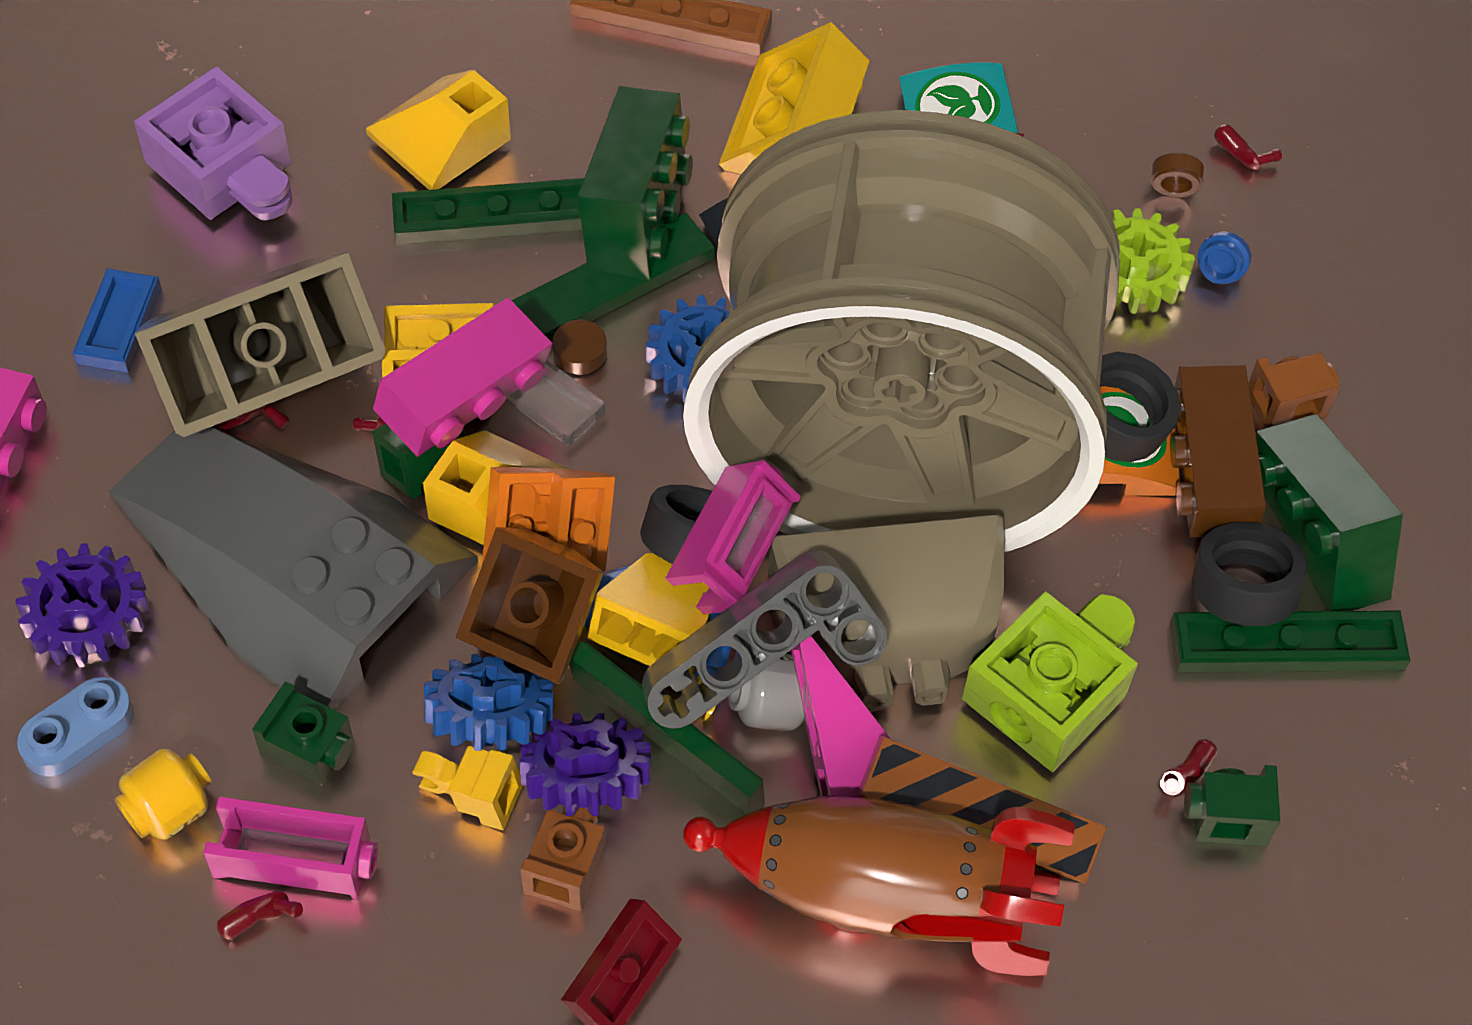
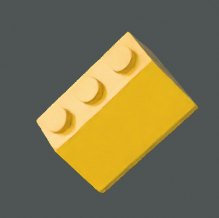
[719,22,870,174]

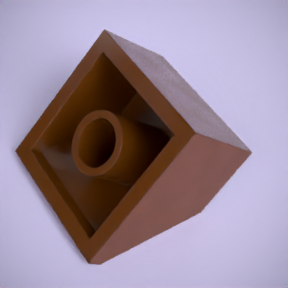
[455,527,604,684]

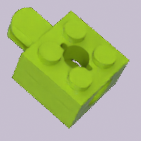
[962,591,1138,773]

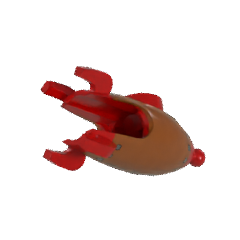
[683,796,1075,976]

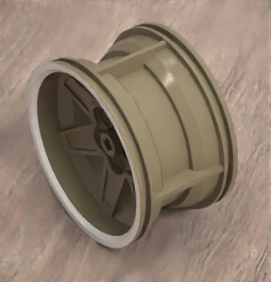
[683,110,1121,553]

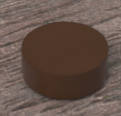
[1151,153,1204,197]
[553,320,607,375]

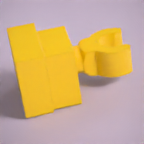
[412,746,523,831]

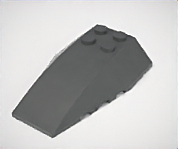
[109,427,478,710]

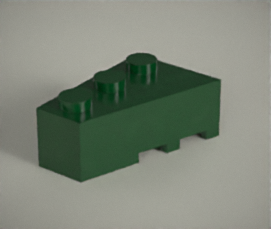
[1256,414,1403,611]

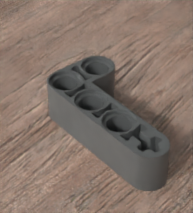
[642,550,887,729]

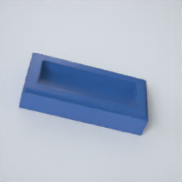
[72,268,162,373]

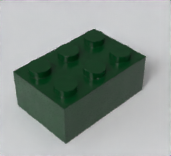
[578,86,693,280]

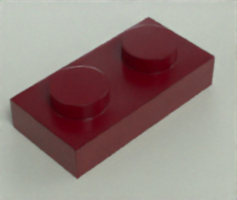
[561,898,682,1025]

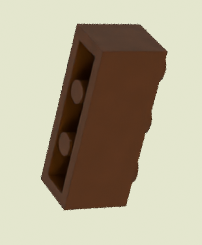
[1170,365,1266,537]

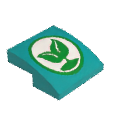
[899,62,1019,133]

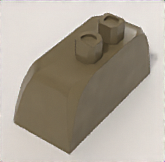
[135,252,386,437]
[768,515,1004,711]

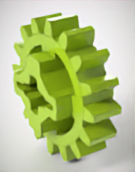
[1111,208,1195,314]

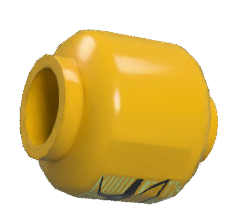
[114,749,212,840]

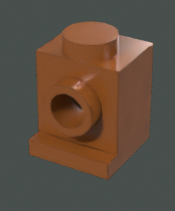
[1248,352,1340,428]
[520,807,606,912]

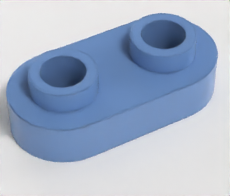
[17,677,133,776]

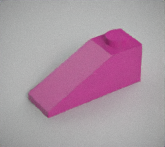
[791,636,891,797]

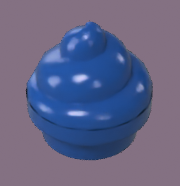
[1197,231,1252,284]

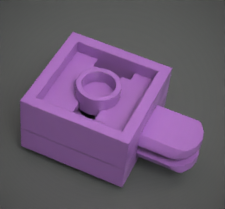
[134,66,293,220]

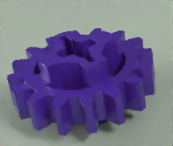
[15,543,150,667]
[519,713,651,816]

